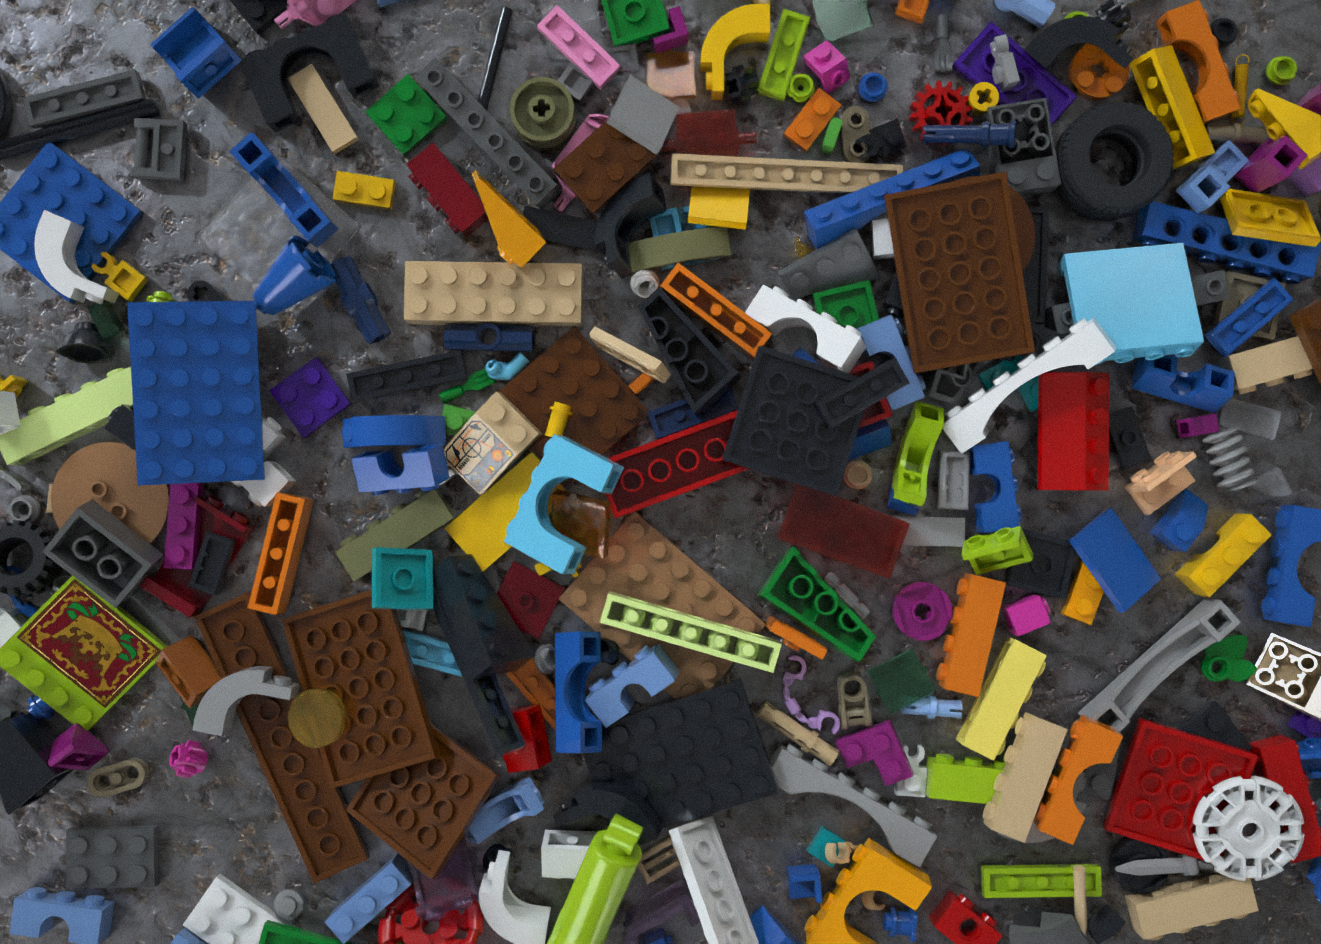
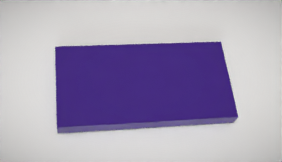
[952,21,1078,127]

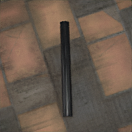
[477,7,512,110]

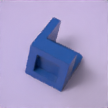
[787,864,822,903]

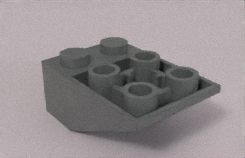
[987,98,1061,197]

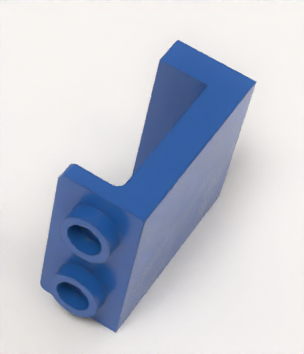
[151,7,242,99]

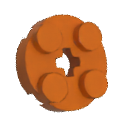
[1068,43,1130,101]

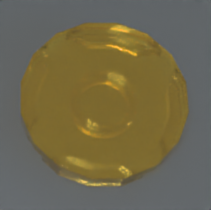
[288,688,346,748]

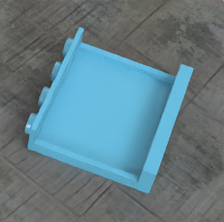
[1057,243,1204,365]

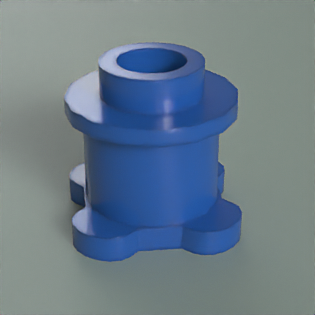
[883,907,918,942]

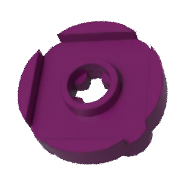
[892,582,952,641]

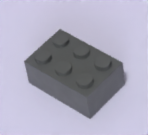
[42,499,164,608]

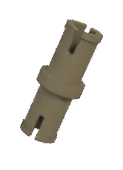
[1205,122,1266,146]

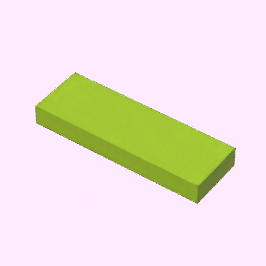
[757,8,811,102]

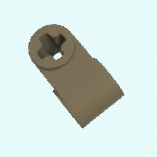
[836,671,872,730]

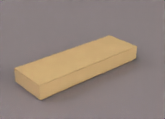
[287,64,359,154]
[589,326,671,383]

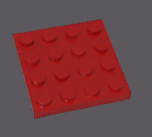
[1103,718,1258,863]

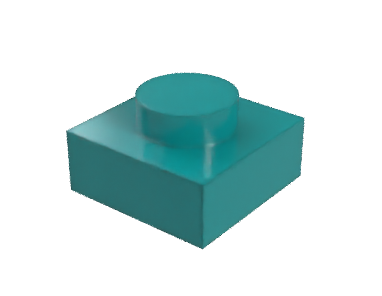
[807,825,847,868]

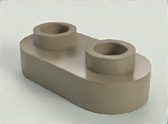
[840,106,871,163]
[87,758,149,797]

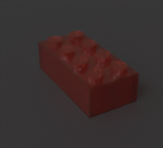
[776,484,910,579]

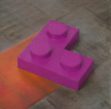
[835,719,914,786]

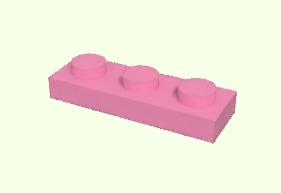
[537,5,621,90]

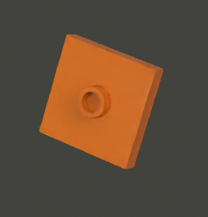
[765,615,827,660]

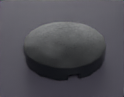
[1109,837,1169,894]

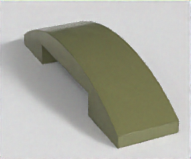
[618,227,732,277]

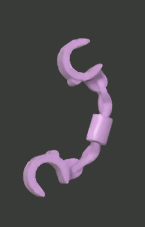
[782,655,840,734]

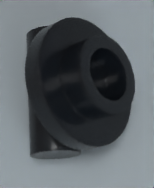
[601,638,620,665]
[483,844,516,872]

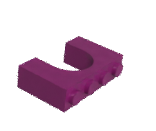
[1234,84,1321,193]

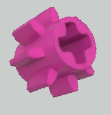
[169,740,208,779]

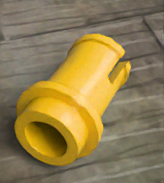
[544,402,573,437]

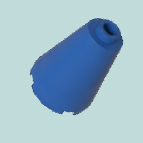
[253,236,336,315]

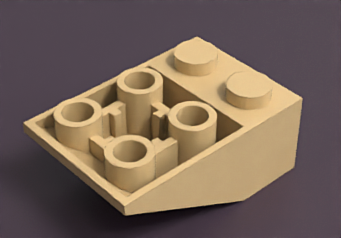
[1246,633,1321,721]

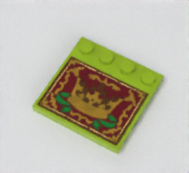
[0,575,168,731]

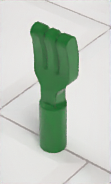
[439,368,497,404]

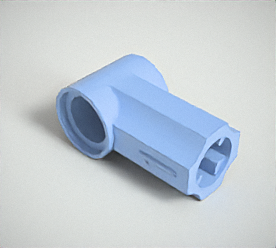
[994,0,1055,28]

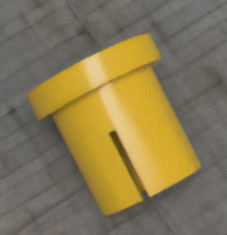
[966,82,999,117]

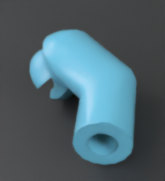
[485,352,530,380]

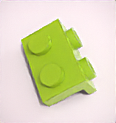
[961,526,1033,575]

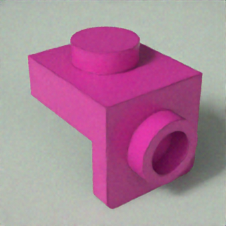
[803,40,850,94]

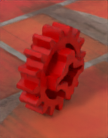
[908,80,974,146]

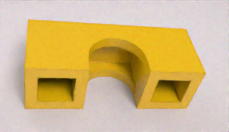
[1175,513,1272,597]

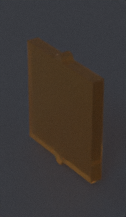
[647,50,696,101]

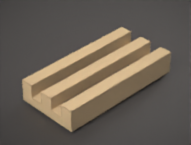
[638,835,680,884]

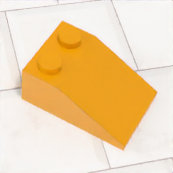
[472,170,546,268]

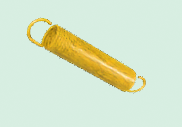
[1231,54,1249,126]

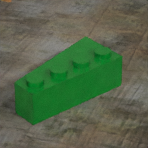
[756,546,876,662]

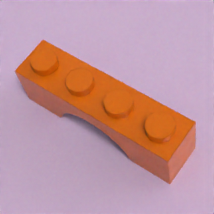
[1156,0,1240,126]
[1033,714,1123,845]

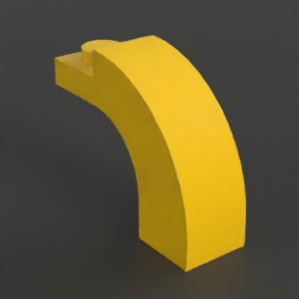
[700,4,770,100]

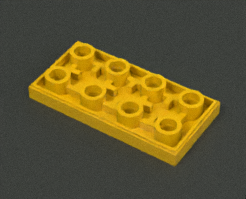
[444,452,571,572]

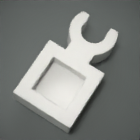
[894,744,927,797]

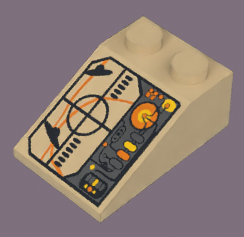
[444,391,542,496]

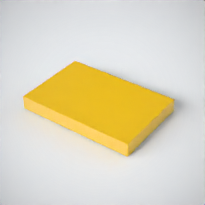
[1220,189,1321,247]

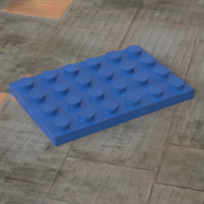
[127,301,265,486]

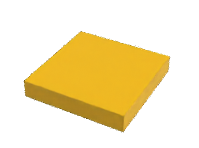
[688,186,750,230]

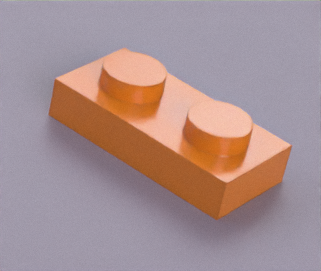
[783,87,842,153]

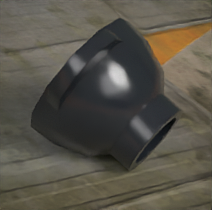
[56,321,115,364]

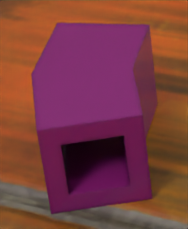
[1176,413,1219,438]

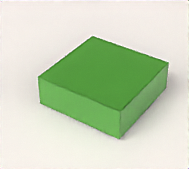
[820,117,843,155]

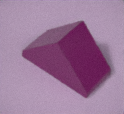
[47,723,110,770]

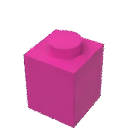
[1000,594,1051,636]

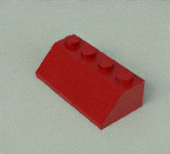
[1038,372,1110,491]

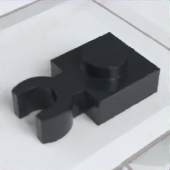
[855,119,907,159]

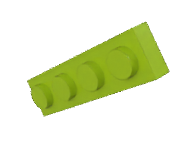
[981,864,1102,898]

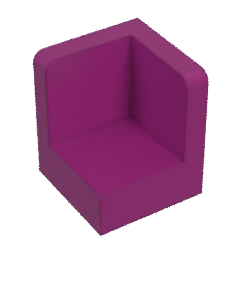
[651,6,689,54]

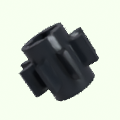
[1094,0,1131,39]
[724,64,760,103]

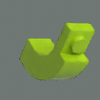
[891,401,944,506]

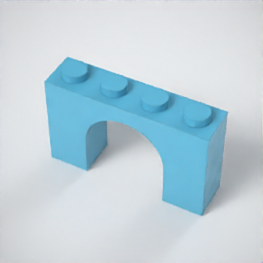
[504,434,624,574]

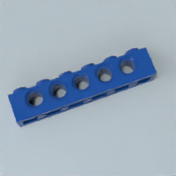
[1132,201,1321,284]

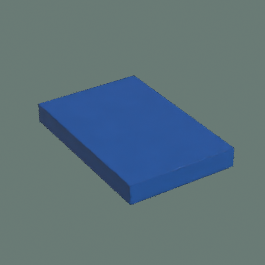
[1068,507,1161,613]

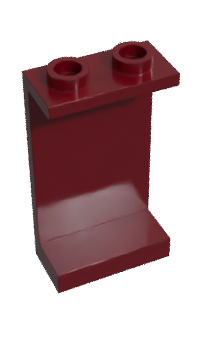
[140,495,255,618]

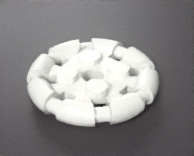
[1192,776,1305,881]

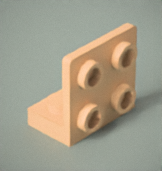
[1125,450,1197,515]

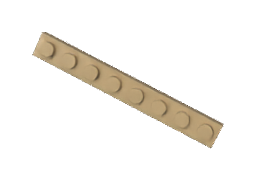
[670,153,903,194]

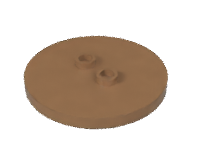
[51,442,170,544]

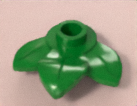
[1201,635,1257,682]

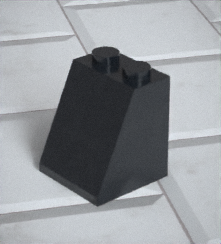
[0,712,74,815]

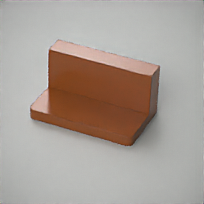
[156,635,221,709]

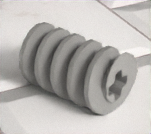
[1202,426,1257,491]

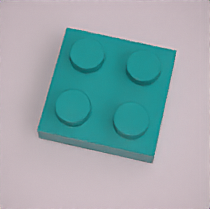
[372,547,433,610]

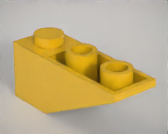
[1247,88,1321,170]

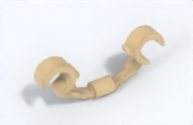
[825,842,885,911]

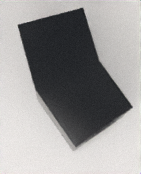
[1087,904,1126,944]

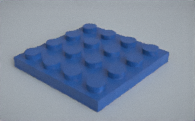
[0,142,144,304]

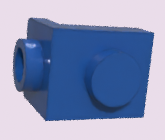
[1296,737,1321,779]

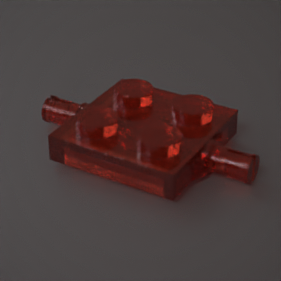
[659,108,757,157]

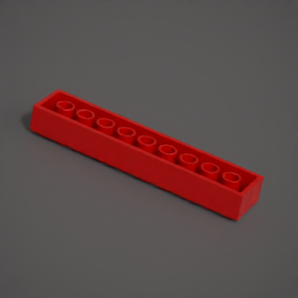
[605,360,893,519]

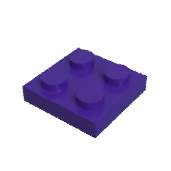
[269,357,352,438]

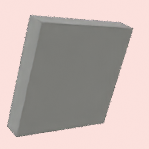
[606,75,680,154]

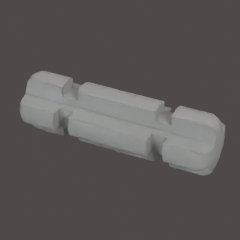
[822,572,870,620]

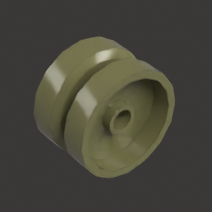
[509,77,577,152]

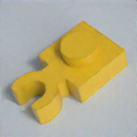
[91,252,149,302]

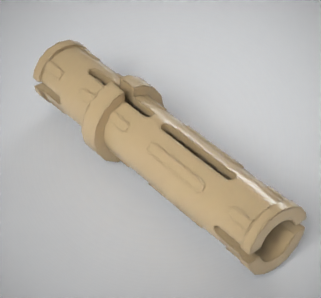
[756,701,839,766]

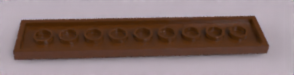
[194,592,370,884]

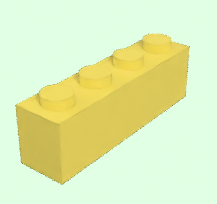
[956,636,1047,761]

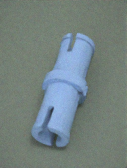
[900,695,963,719]

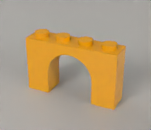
[804,838,932,944]

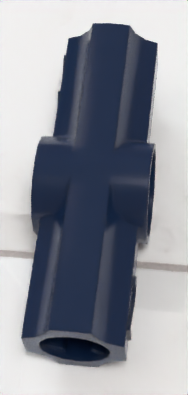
[330,255,392,345]
[444,323,534,352]

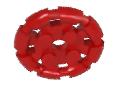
[378,873,484,944]

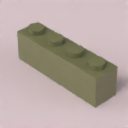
[335,489,457,582]

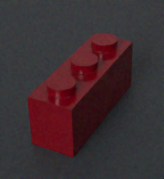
[406,143,488,237]

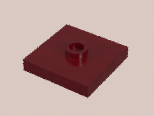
[497,561,566,639]

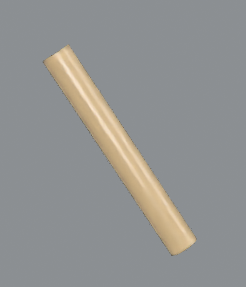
[1073,865,1088,938]

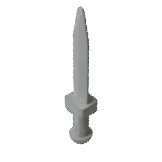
[1115,854,1217,876]

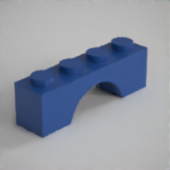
[229,132,339,248]
[1262,505,1321,627]
[555,631,602,753]

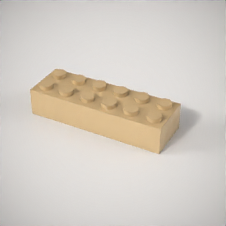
[404,261,584,327]

